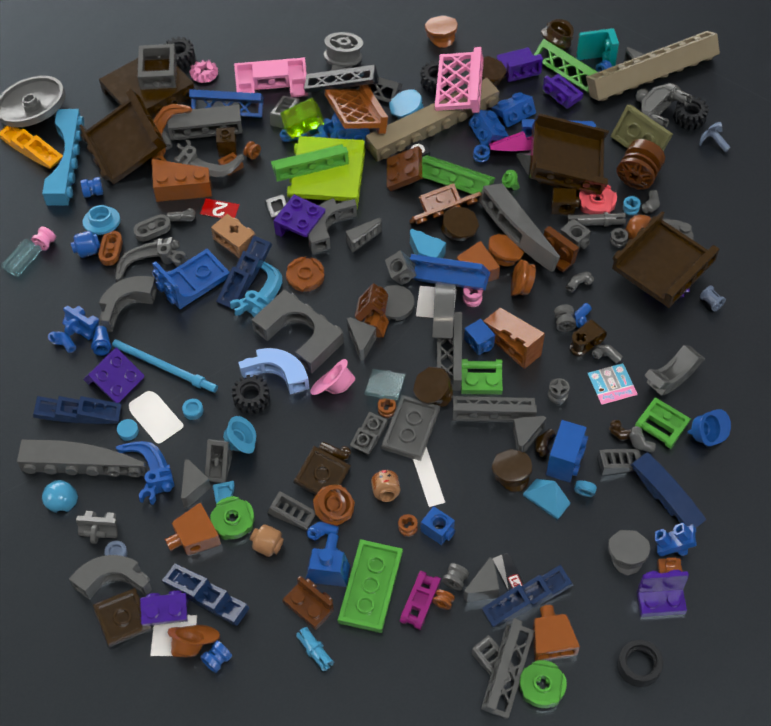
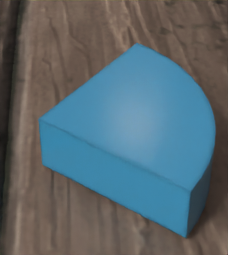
[213,481,235,504]

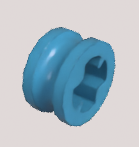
[623,196,641,215]

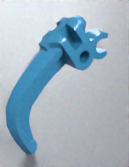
[230,262,282,317]

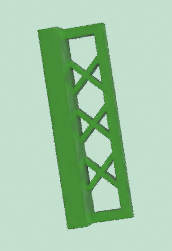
[533,39,597,92]
[271,144,349,181]
[422,155,495,194]

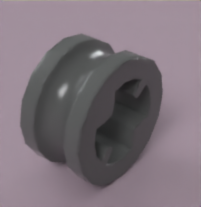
[610,228,628,247]

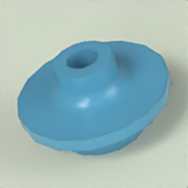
[83,205,120,235]

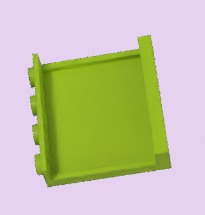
[287,136,365,209]

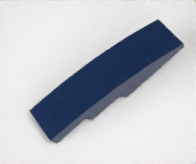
[216,236,272,309]
[33,396,121,424]
[630,452,707,528]
[162,564,250,626]
[482,565,573,627]

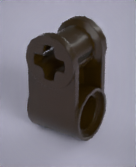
[570,320,607,356]

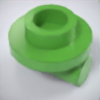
[502,170,520,190]

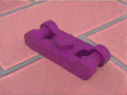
[400,571,441,630]

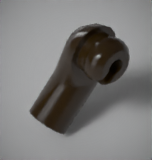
[319,442,351,461]

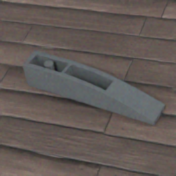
[479,183,560,272]
[17,439,147,477]

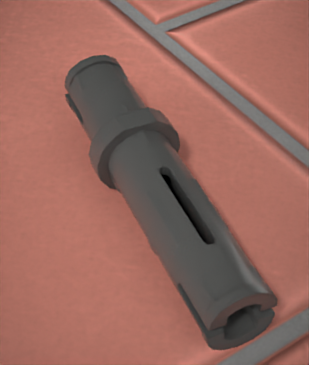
[567,212,626,227]

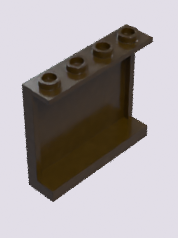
[99,58,195,119]
[79,88,167,184]
[530,113,609,195]
[612,211,720,308]

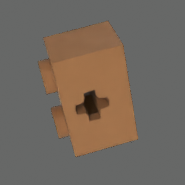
[211,214,255,258]

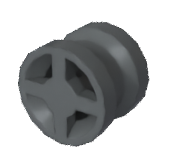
[548,378,570,404]
[442,563,469,591]

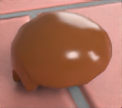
[625,214,651,239]

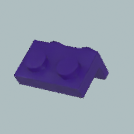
[542,74,583,109]
[140,591,188,626]

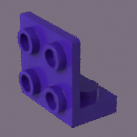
[497,47,543,82]
[273,195,325,237]
[83,347,144,403]
[637,570,689,617]

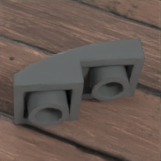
[350,412,388,455]

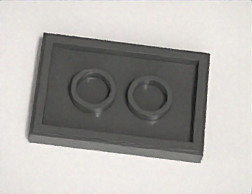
[381,395,440,461]

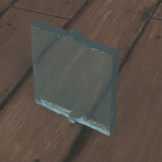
[365,369,406,400]

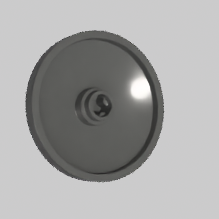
[0,76,66,127]

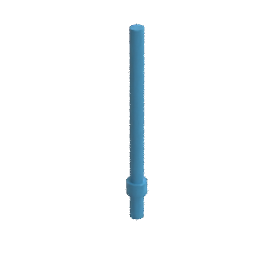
[112,339,218,393]

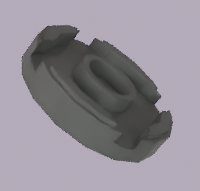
[384,285,414,321]

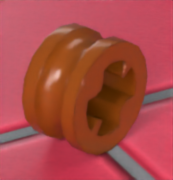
[243,141,261,160]
[378,397,396,418]
[398,514,418,536]
[432,589,455,610]

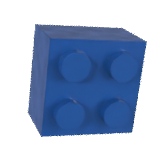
[546,420,589,483]

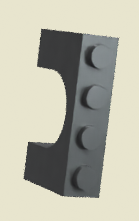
[252,290,344,374]

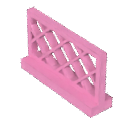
[435,47,483,113]

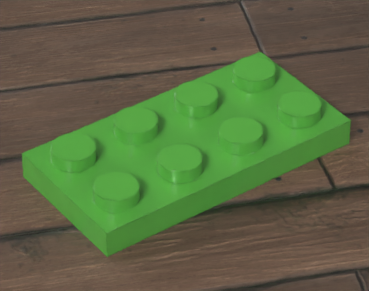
[338,539,403,633]

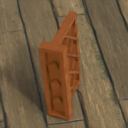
[325,85,388,134]

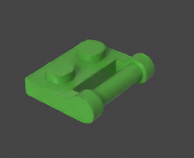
[461,359,503,395]
[635,397,691,449]

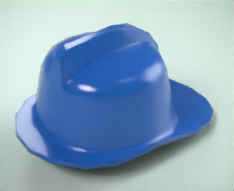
[688,409,731,446]

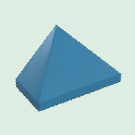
[523,479,570,520]

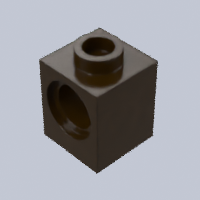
[216,127,237,157]
[552,188,580,215]

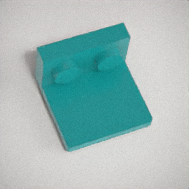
[576,28,619,66]

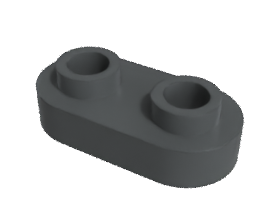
[134,215,171,241]

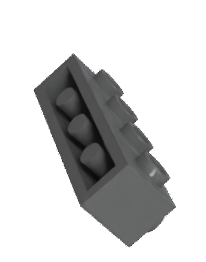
[168,105,243,140]

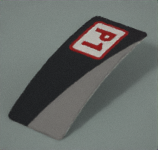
[493,553,524,591]

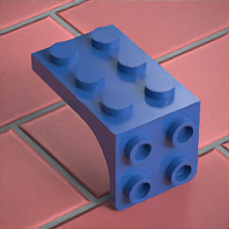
[152,249,230,309]

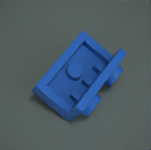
[492,92,536,127]
[469,110,509,147]
[330,113,370,144]

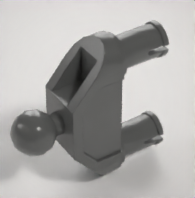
[636,84,693,128]

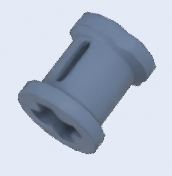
[699,285,726,311]

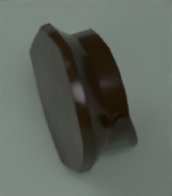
[541,19,574,49]
[482,56,507,86]
[441,207,479,241]
[413,367,453,407]
[491,449,532,492]

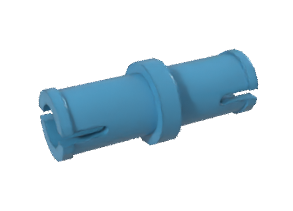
[296,627,334,671]

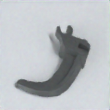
[174,139,244,177]
[115,237,187,282]

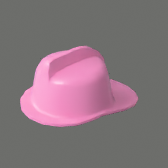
[310,359,355,395]

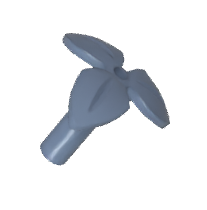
[699,122,731,152]

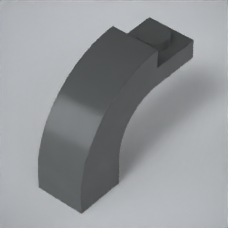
[308,198,357,254]
[99,276,158,332]
[432,283,456,338]
[644,345,705,395]
[69,555,152,600]

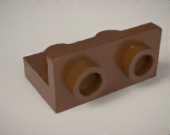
[543,226,579,272]
[355,283,388,321]
[282,576,334,630]

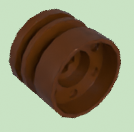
[617,139,665,190]

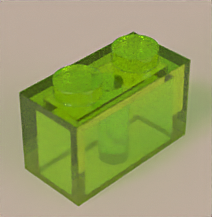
[280,98,324,139]

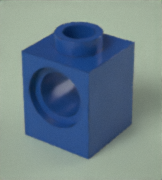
[464,319,495,355]
[421,506,456,545]

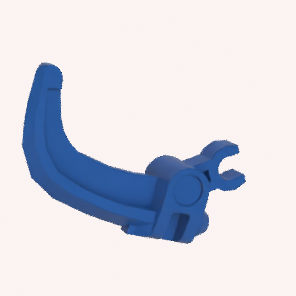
[116,441,174,504]

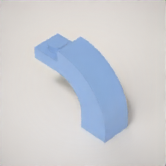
[238,348,309,394]

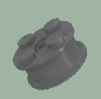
[324,32,363,68]

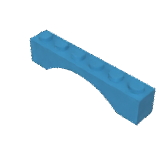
[42,109,84,206]

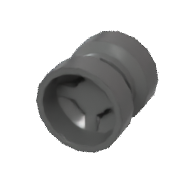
[554,304,576,332]

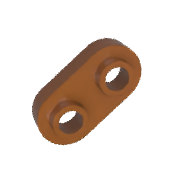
[98,231,123,266]

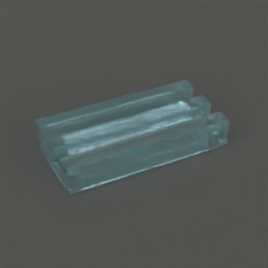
[1,239,41,277]

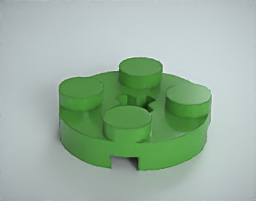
[210,496,254,540]
[519,660,567,708]

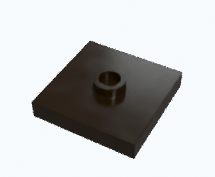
[293,446,351,495]
[93,588,152,647]

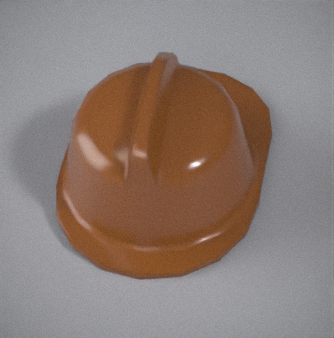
[167,625,220,657]

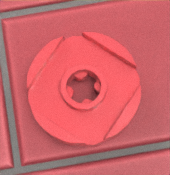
[579,185,617,214]

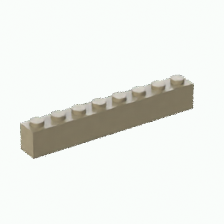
[586,31,720,101]
[366,78,499,162]

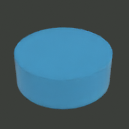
[182,399,204,420]
[117,419,139,441]
[574,480,597,497]

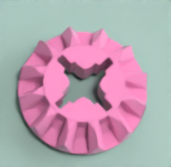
[190,60,218,83]

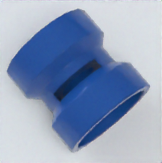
[81,177,103,198]
[200,640,232,673]

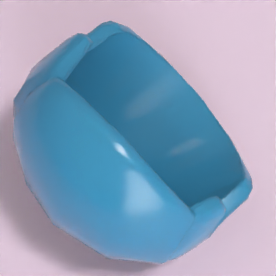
[42,480,78,513]

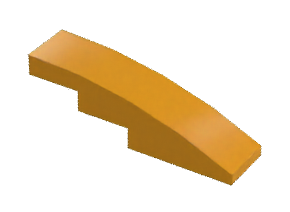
[0,126,63,169]

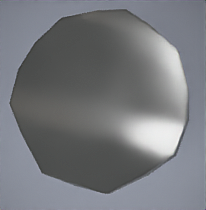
[608,530,650,576]

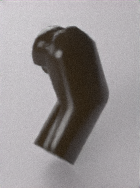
[609,420,631,440]
[535,428,556,457]

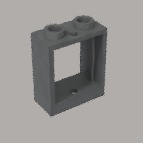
[138,44,177,90]

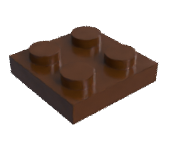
[387,146,422,191]

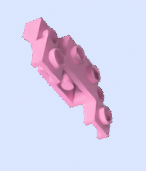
[234,58,308,97]

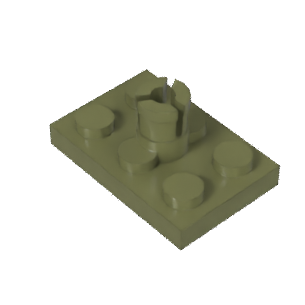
[611,105,673,152]

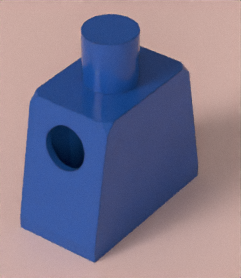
[306,548,350,587]

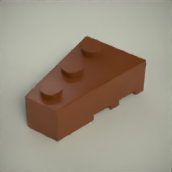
[152,159,212,202]
[483,308,545,369]

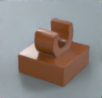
[364,311,389,337]
[657,557,682,573]

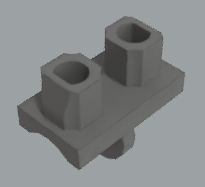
[76,511,118,544]

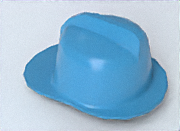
[223,416,256,454]

